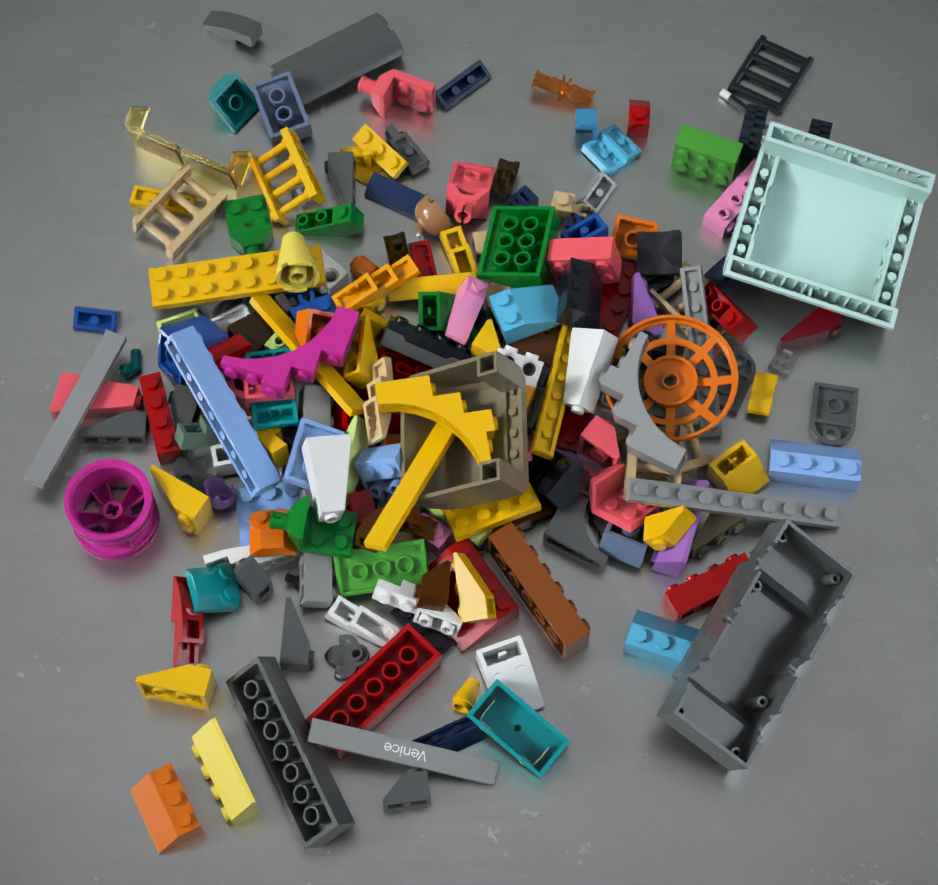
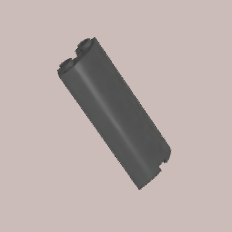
[270,12,405,105]

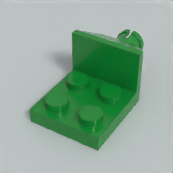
[223,194,274,255]
[269,496,358,559]

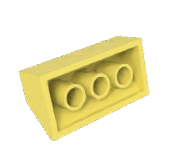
[191,718,260,826]

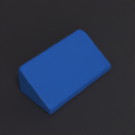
[73,306,120,333]

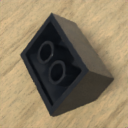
[556,257,603,329]

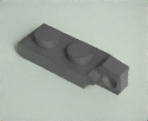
[385,124,430,176]

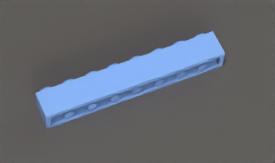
[164,326,282,498]

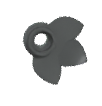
[173,456,217,490]
[324,634,370,680]

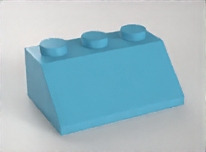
[623,610,699,670]

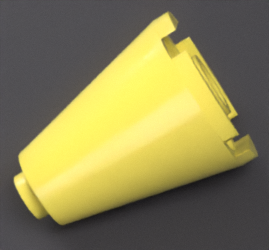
[276,232,320,293]

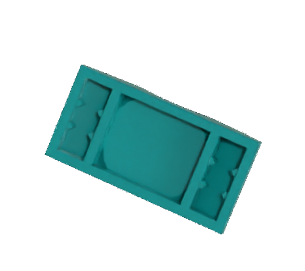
[246,347,299,431]

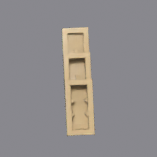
[363,357,393,446]

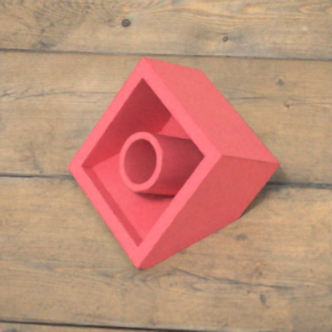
[578,415,620,469]

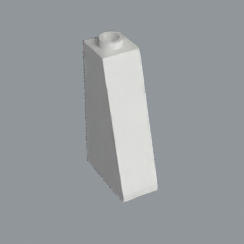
[563,328,619,415]
[301,434,351,523]

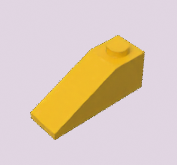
[343,315,378,389]

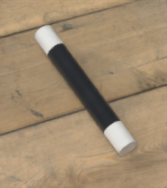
[719,88,770,129]

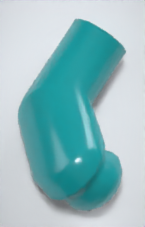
[118,349,141,378]

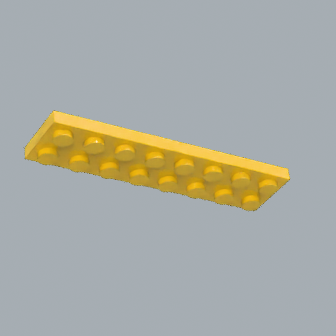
[148,244,327,311]

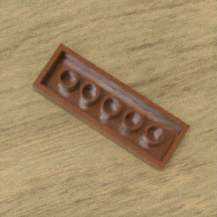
[488,522,591,661]

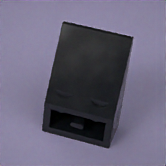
[528,451,592,512]

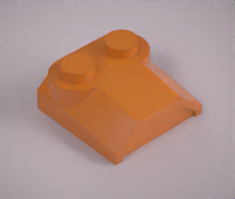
[612,214,659,264]
[249,509,296,557]

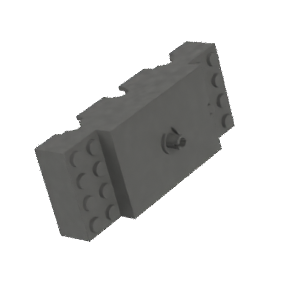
[656,518,857,771]

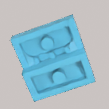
[581,124,642,177]

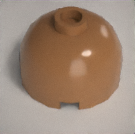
[415,193,456,236]

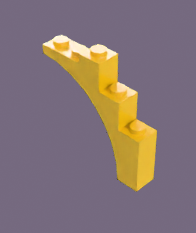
[375,375,499,466]

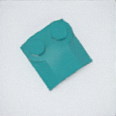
[184,563,241,613]

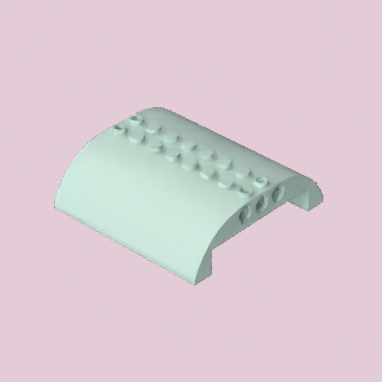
[723,121,936,331]

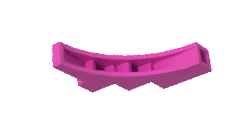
[221,306,359,400]

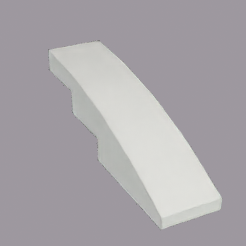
[203,545,299,570]

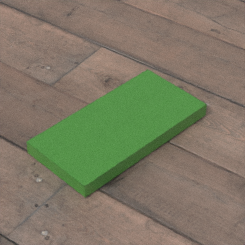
[333,538,429,597]

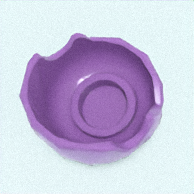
[202,477,237,509]

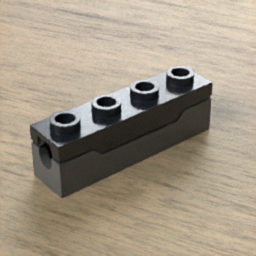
[380,315,472,368]

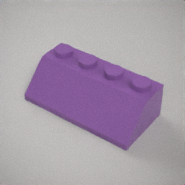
[650,480,709,578]

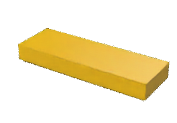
[129,185,197,218]

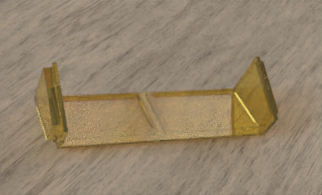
[124,106,252,190]

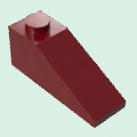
[777,307,844,350]

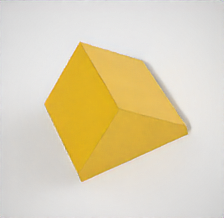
[471,319,500,358]

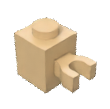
[551,190,589,224]

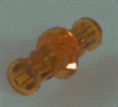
[531,70,595,108]

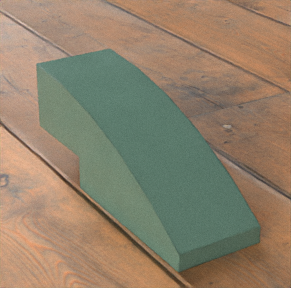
[175,415,220,450]

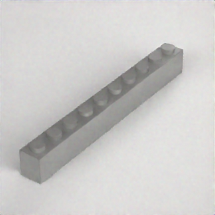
[299,384,336,609]

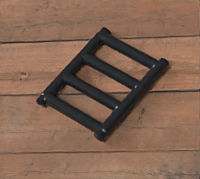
[727,35,814,115]

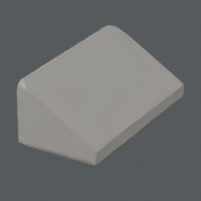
[574,171,617,215]

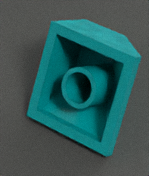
[208,73,259,132]

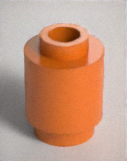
[349,255,379,278]

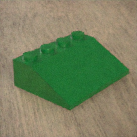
[477,206,560,288]

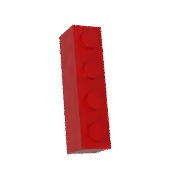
[139,372,182,466]
[663,552,748,623]

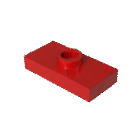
[408,240,437,277]

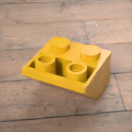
[706,439,770,494]

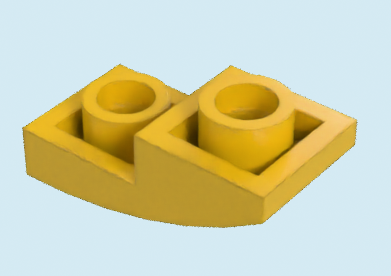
[747,372,778,416]

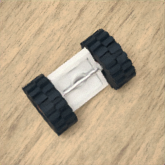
[738,103,833,159]

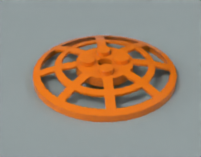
[605,314,739,442]

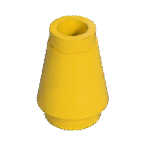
[452,677,480,714]

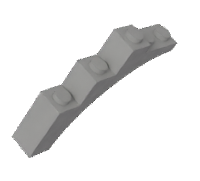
[599,331,687,477]

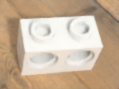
[316,250,349,296]
[497,345,544,388]

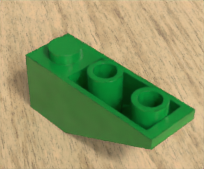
[295,202,364,237]

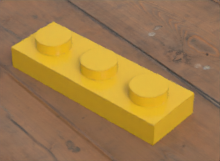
[352,123,409,180]

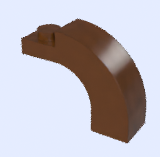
[355,505,438,553]

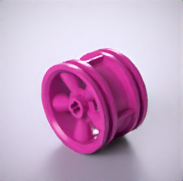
[64,459,160,561]

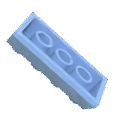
[767,439,862,492]

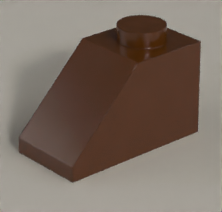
[413,560,451,612]

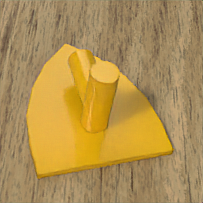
[339,146,383,186]

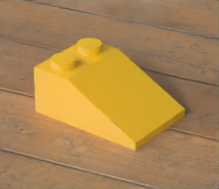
[149,464,214,536]
[135,664,217,710]

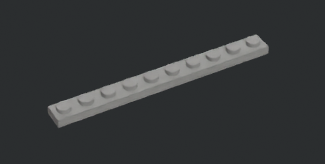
[626,477,841,529]

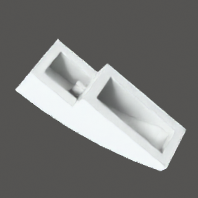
[324,595,400,647]

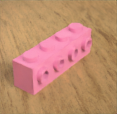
[702,158,756,239]

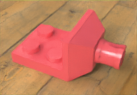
[357,69,436,119]
[445,161,496,223]
[226,358,295,416]
[583,463,660,533]

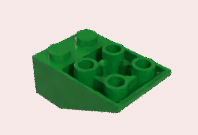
[418,291,484,342]

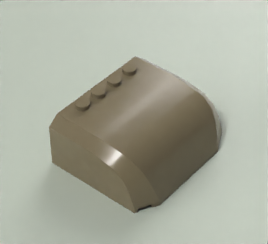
[401,350,529,510]

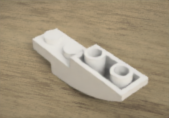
[372,579,462,637]

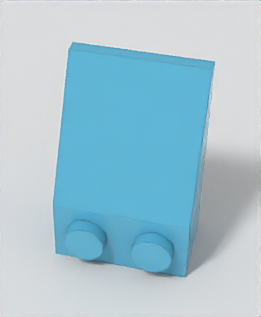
[489,285,561,345]

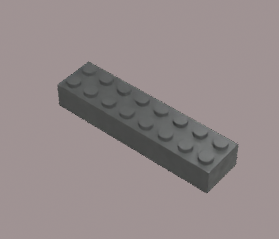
[226,656,355,849]

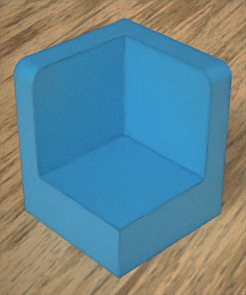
[575,109,598,140]

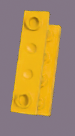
[246,126,326,227]

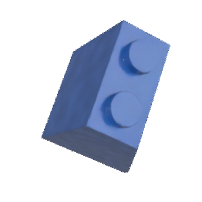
[158,315,228,385]

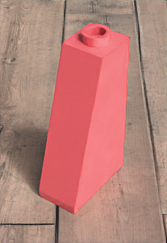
[49,372,144,420]

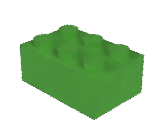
[671,124,743,186]

